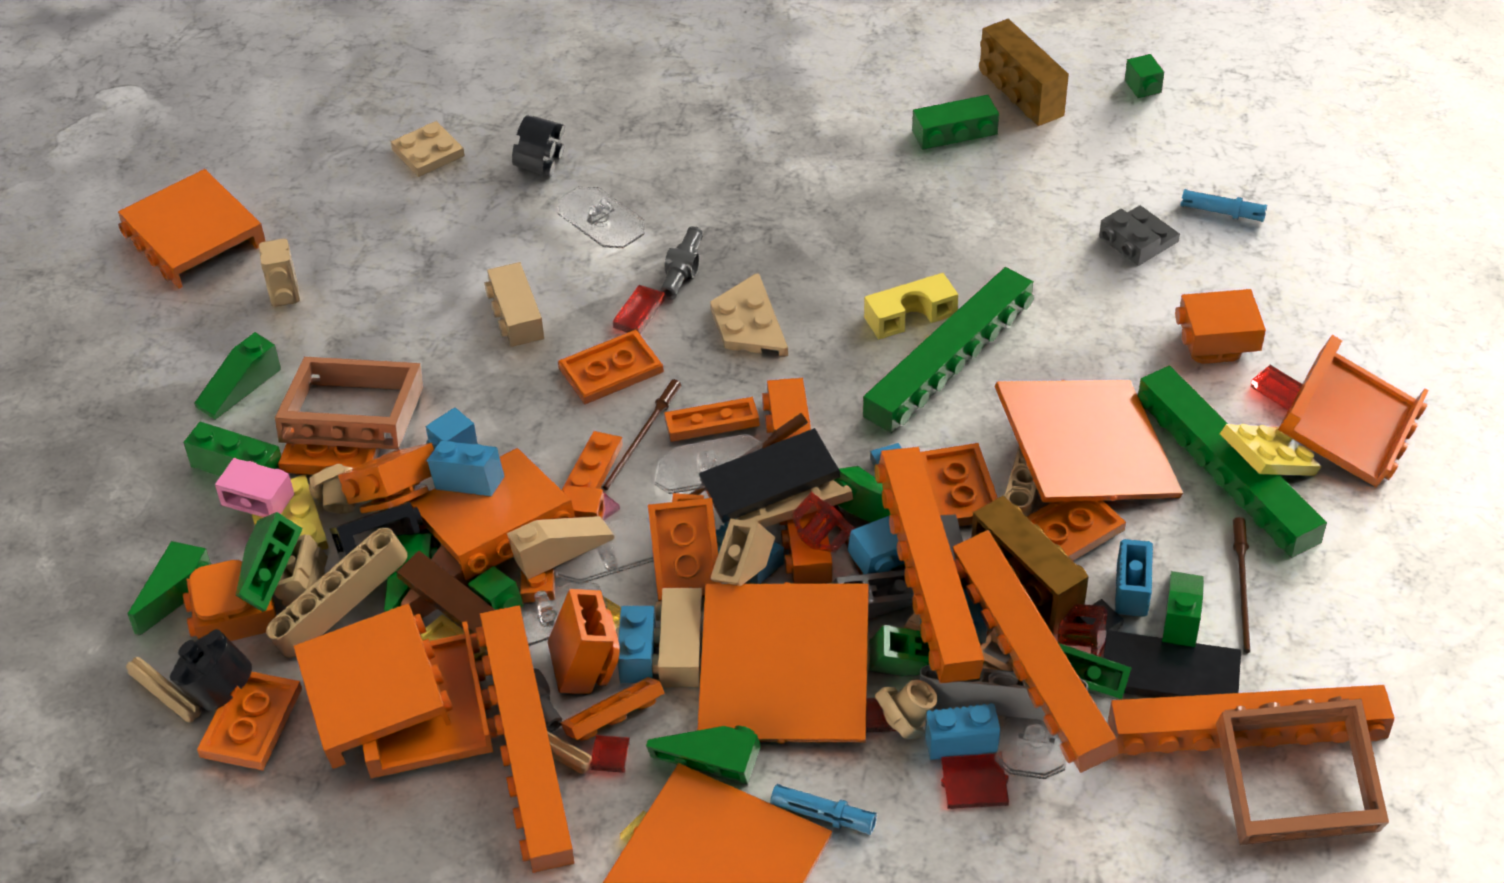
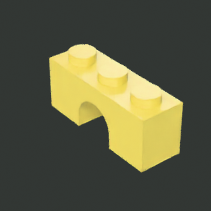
[864,273,959,340]

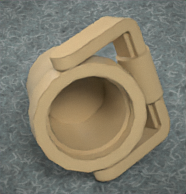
[309,464,356,514]
[875,679,937,739]

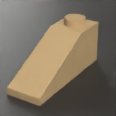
[507,516,615,579]

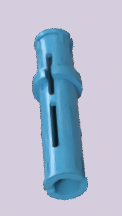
[1181,189,1268,222]
[770,783,877,835]

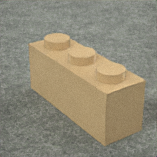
[484,262,544,347]
[652,588,703,687]

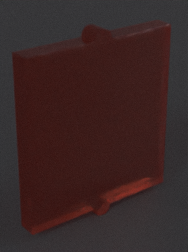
[941,753,1009,809]

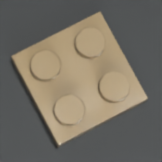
[390,121,465,177]

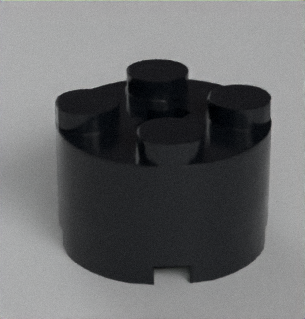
[512,115,565,177]
[170,629,252,711]

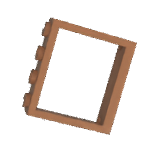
[275,357,423,450]
[1216,696,1389,845]

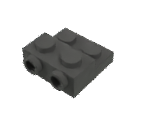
[1099,205,1180,266]

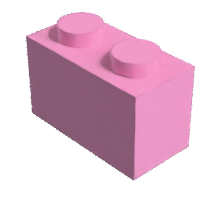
[215,458,294,517]

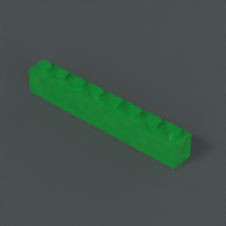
[863,267,1034,434]
[1138,365,1327,558]

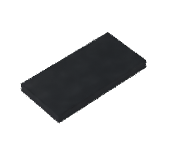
[699,428,841,523]
[1104,630,1241,698]

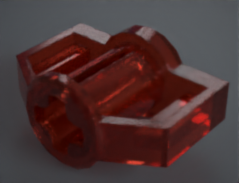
[792,491,856,553]
[1057,604,1108,657]

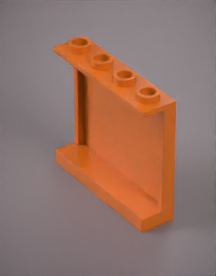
[118,169,266,289]
[1278,335,1429,488]
[408,448,576,580]
[293,603,453,769]
[363,621,497,779]

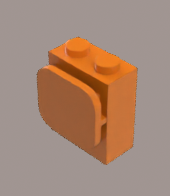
[1175,289,1266,364]
[338,443,434,513]
[183,560,277,641]
[547,589,620,694]

